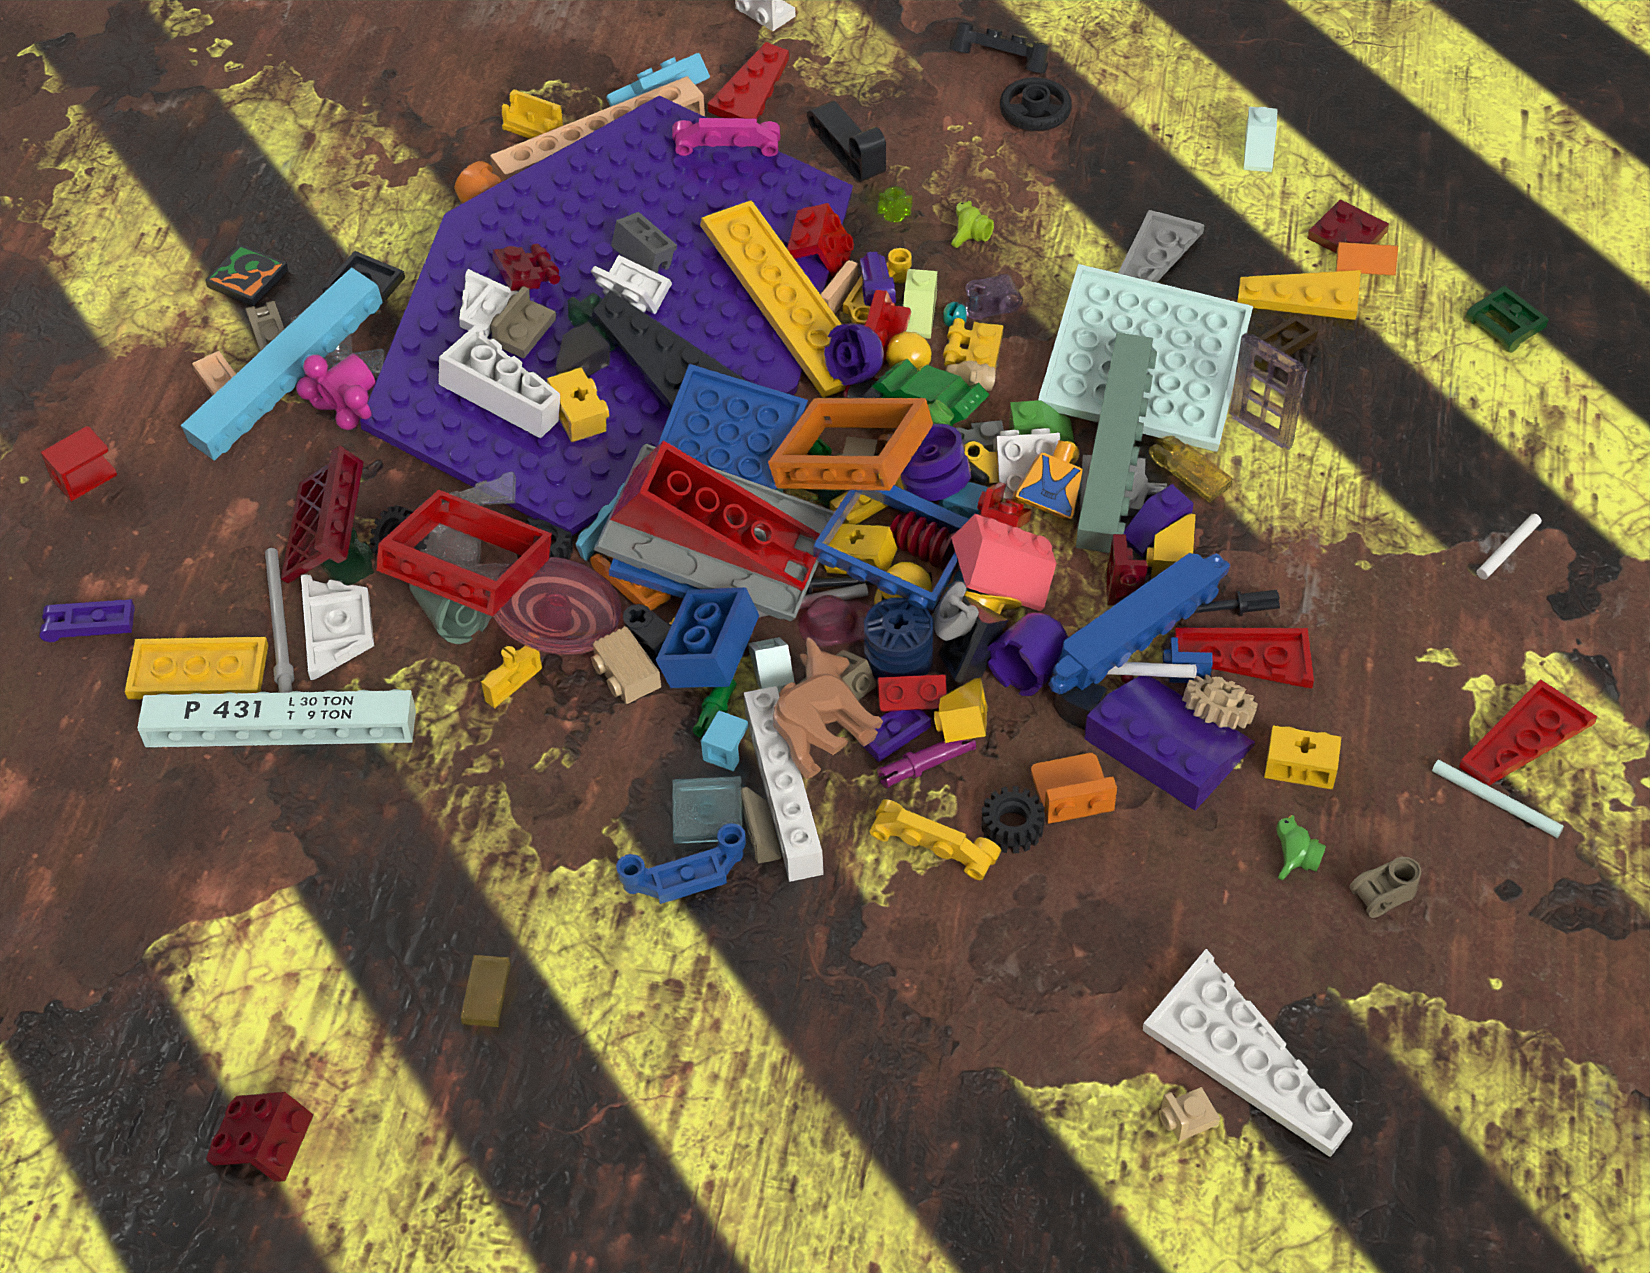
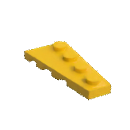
[1237,270,1361,320]

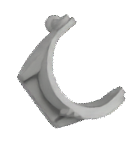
[932,581,979,641]

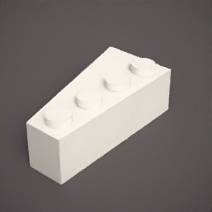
[439,324,560,438]

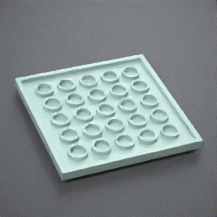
[1038,264,1253,452]

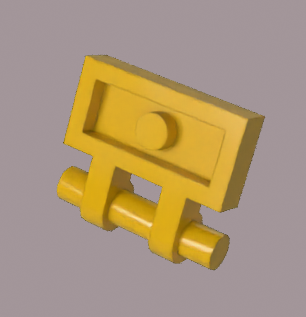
[943,318,1003,371]

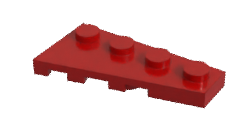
[707,42,789,119]
[1174,628,1314,689]
[1459,679,1598,786]

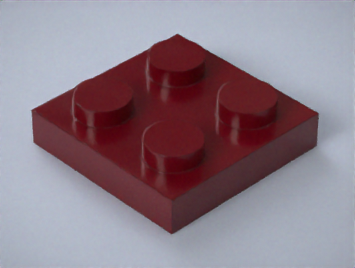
[1307,199,1389,254]

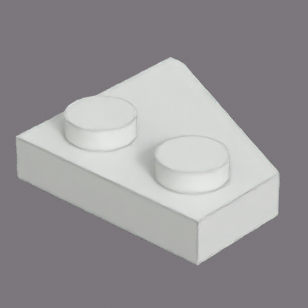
[459,269,518,337]

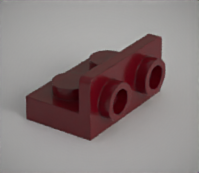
[1105,534,1148,606]

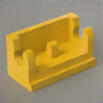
[502,90,563,139]

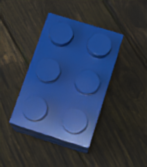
[656,587,760,688]

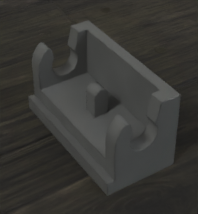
[611,212,677,273]

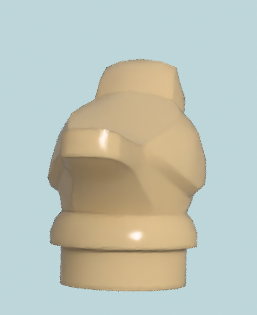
[946,360,995,391]

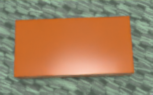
[1335,242,1399,276]

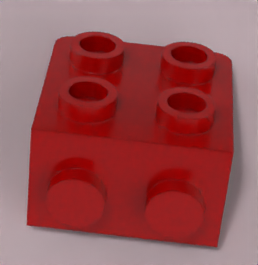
[787,203,854,278]

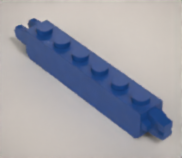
[1049,553,1230,694]

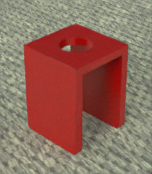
[41,426,117,502]

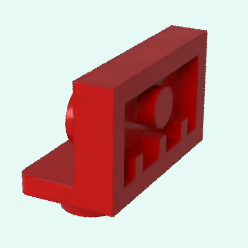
[865,290,912,362]
[977,482,1032,528]
[877,674,947,712]

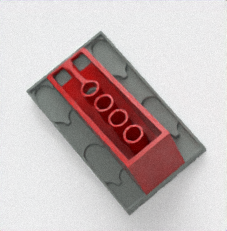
[593,440,835,621]

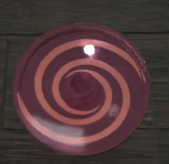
[493,557,622,655]

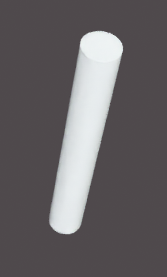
[1476,514,1541,580]
[1107,662,1197,678]

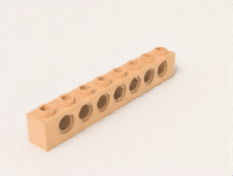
[490,76,705,182]

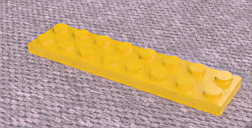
[700,200,847,398]

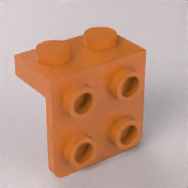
[1031,753,1117,824]

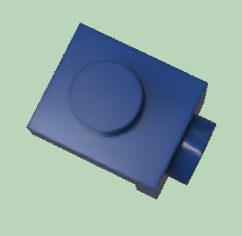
[1163,637,1213,683]

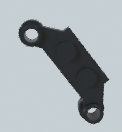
[949,22,1050,73]

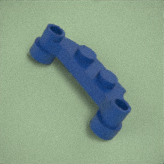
[616,823,746,904]

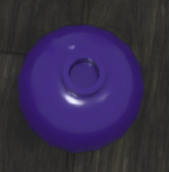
[824,323,884,385]

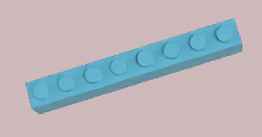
[181,267,383,461]

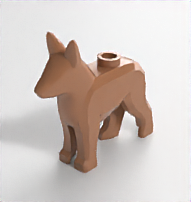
[773,637,883,779]

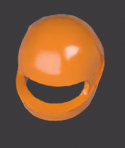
[454,161,502,204]

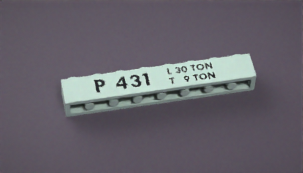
[137,689,416,747]

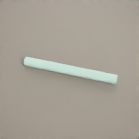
[1432,759,1564,838]

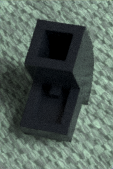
[1053,683,1107,730]

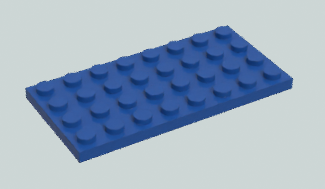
[609,364,808,599]

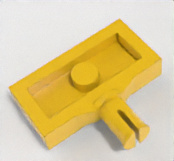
[481,642,542,709]

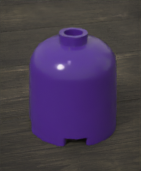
[987,613,1069,696]

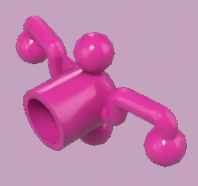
[296,354,376,430]

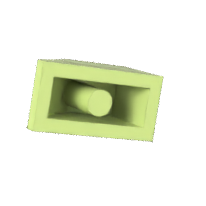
[903,269,937,339]

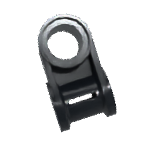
[623,604,672,666]

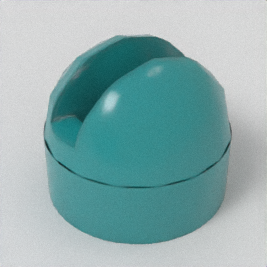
[943,301,967,327]

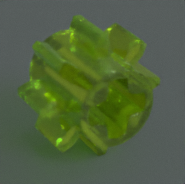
[878,186,912,222]

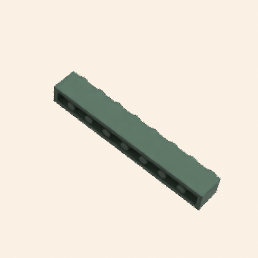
[1076,332,1157,553]

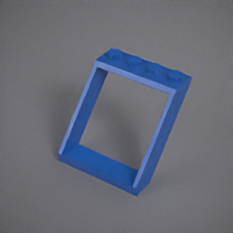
[813,486,969,611]

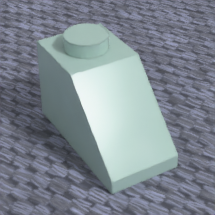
[1244,107,1277,172]
[748,637,794,693]

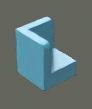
[701,711,748,771]

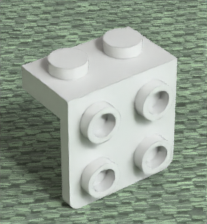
[591,255,672,314]
[993,428,1060,499]

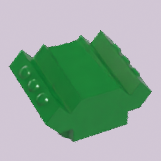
[871,359,990,427]

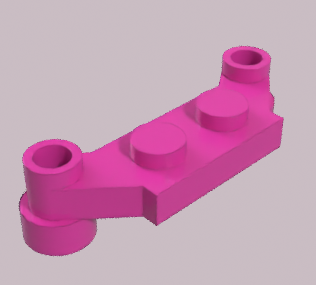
[672,118,781,157]

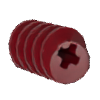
[890,511,956,571]

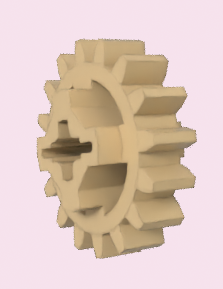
[1182,675,1258,729]

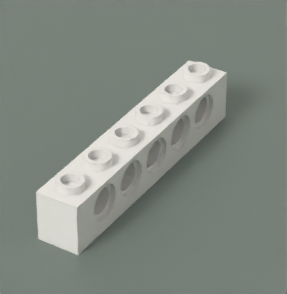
[744,686,823,882]

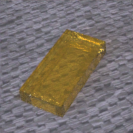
[461,955,511,1027]

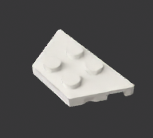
[301,574,374,680]

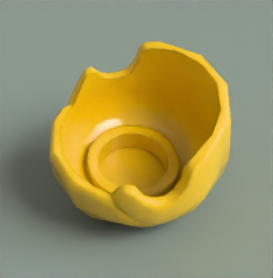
[886,331,932,369]

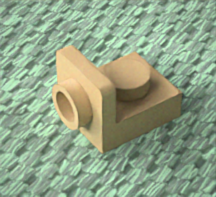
[1159,1087,1220,1142]

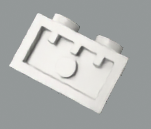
[735,0,795,31]

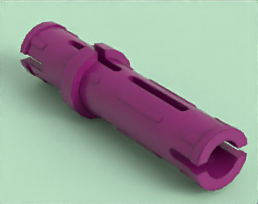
[877,739,976,789]

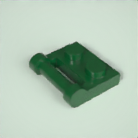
[1465,285,1549,353]

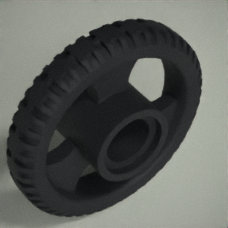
[1000,77,1072,131]

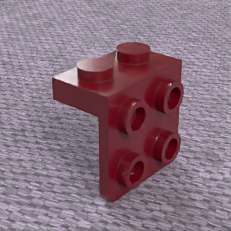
[206,1092,314,1182]

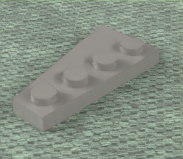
[1118,210,1204,283]

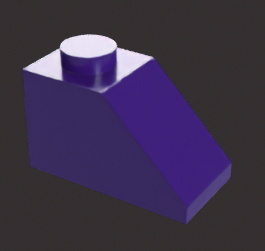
[1124,484,1193,558]

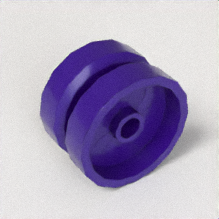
[901,424,971,502]

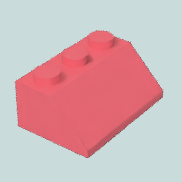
[951,514,1057,611]

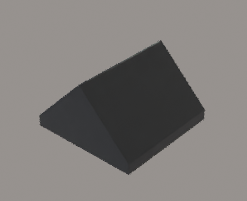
[939,596,1008,682]

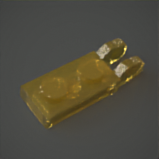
[1149,435,1233,502]

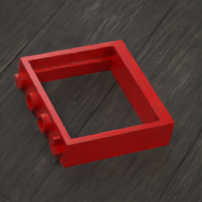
[376,490,552,617]

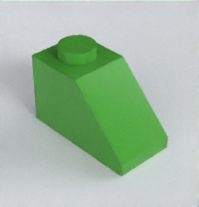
[1009,400,1074,443]

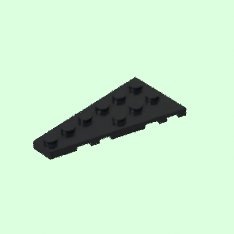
[591,290,747,412]

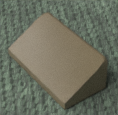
[741,787,782,864]

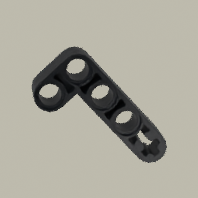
[807,101,886,182]

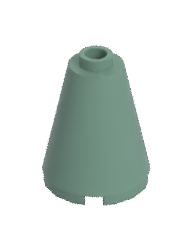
[409,584,492,644]

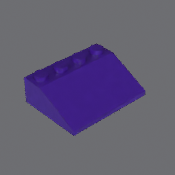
[1085,676,1255,811]

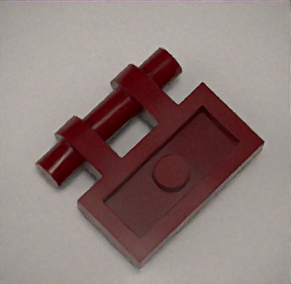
[492,243,561,291]

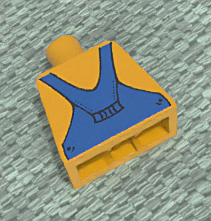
[1012,440,1083,521]

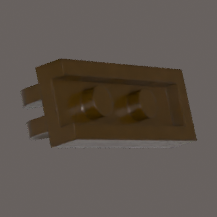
[1242,315,1319,375]

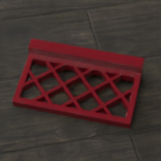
[281,446,364,584]

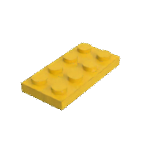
[125,637,268,699]

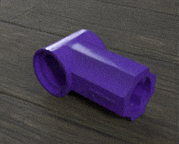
[860,252,896,307]

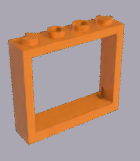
[768,398,933,491]

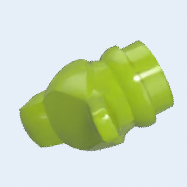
[951,201,994,248]

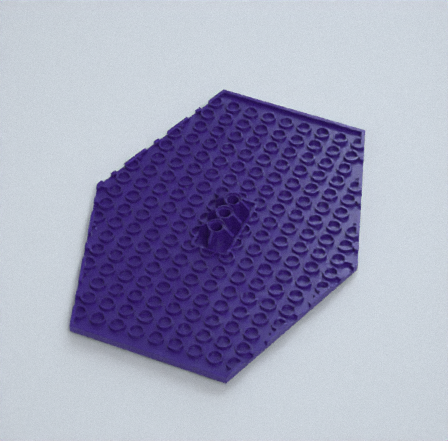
[360,96,853,536]

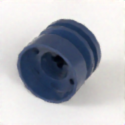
[864,597,933,680]

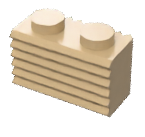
[591,626,661,704]

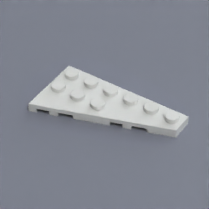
[1143,949,1353,1157]

